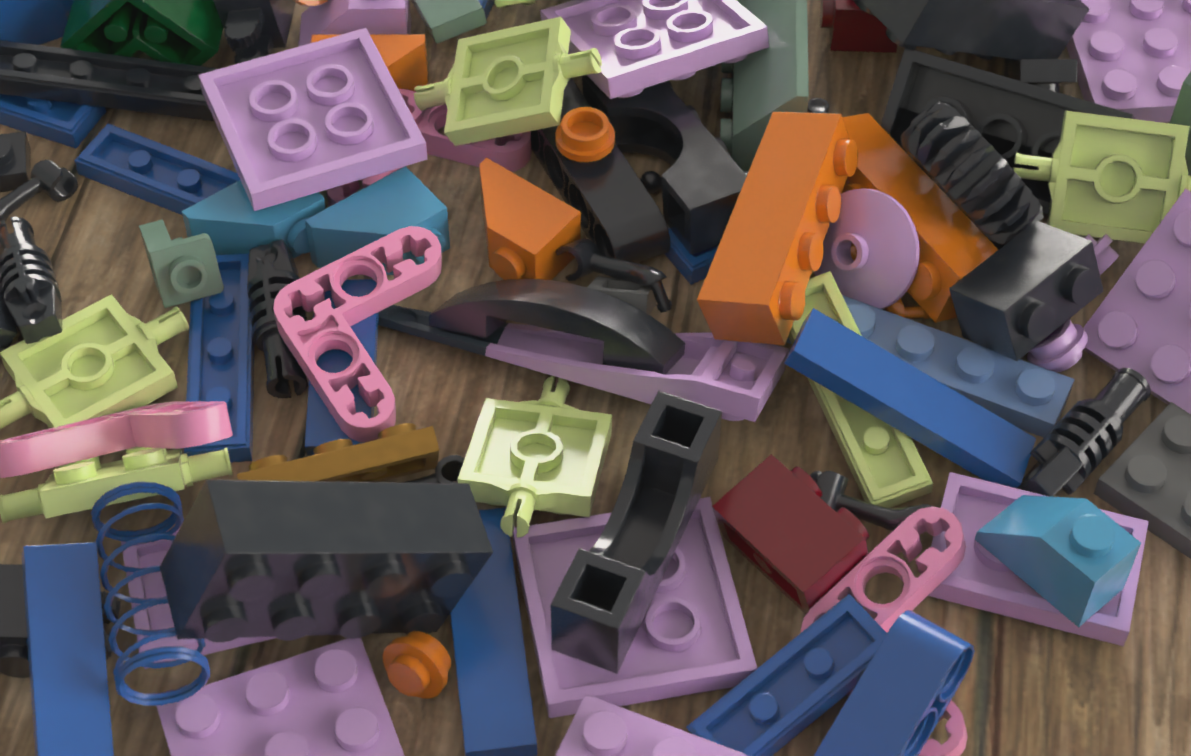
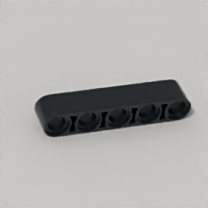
[530,78,671,263]

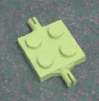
[414,16,602,146]
[1013,111,1191,244]
[0,294,189,429]
[458,376,612,538]
[0,447,233,523]

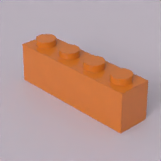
[697,112,858,345]
[841,113,998,323]

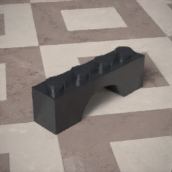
[582,75,749,255]
[551,390,722,674]

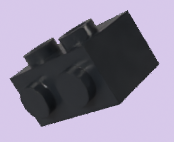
[949,221,1103,361]

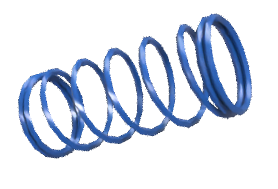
[91,482,211,706]

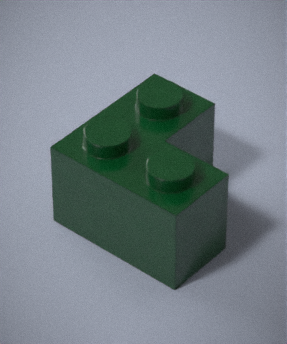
[60,0,223,66]

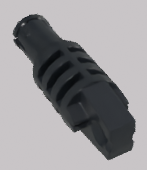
[0,217,63,344]
[247,239,308,398]
[1017,367,1151,497]

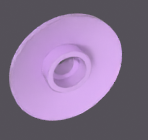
[814,189,920,309]

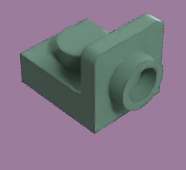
[139,219,224,308]

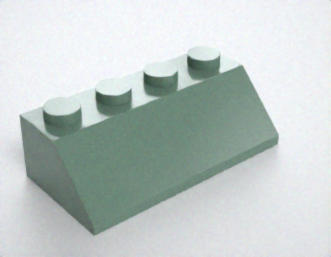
[719,0,809,171]

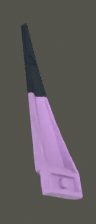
[378,305,789,422]

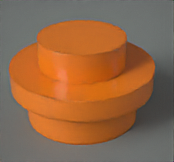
[555,107,615,162]
[382,631,451,699]

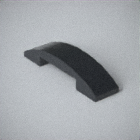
[429,279,685,375]

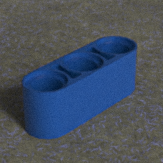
[814,610,974,756]

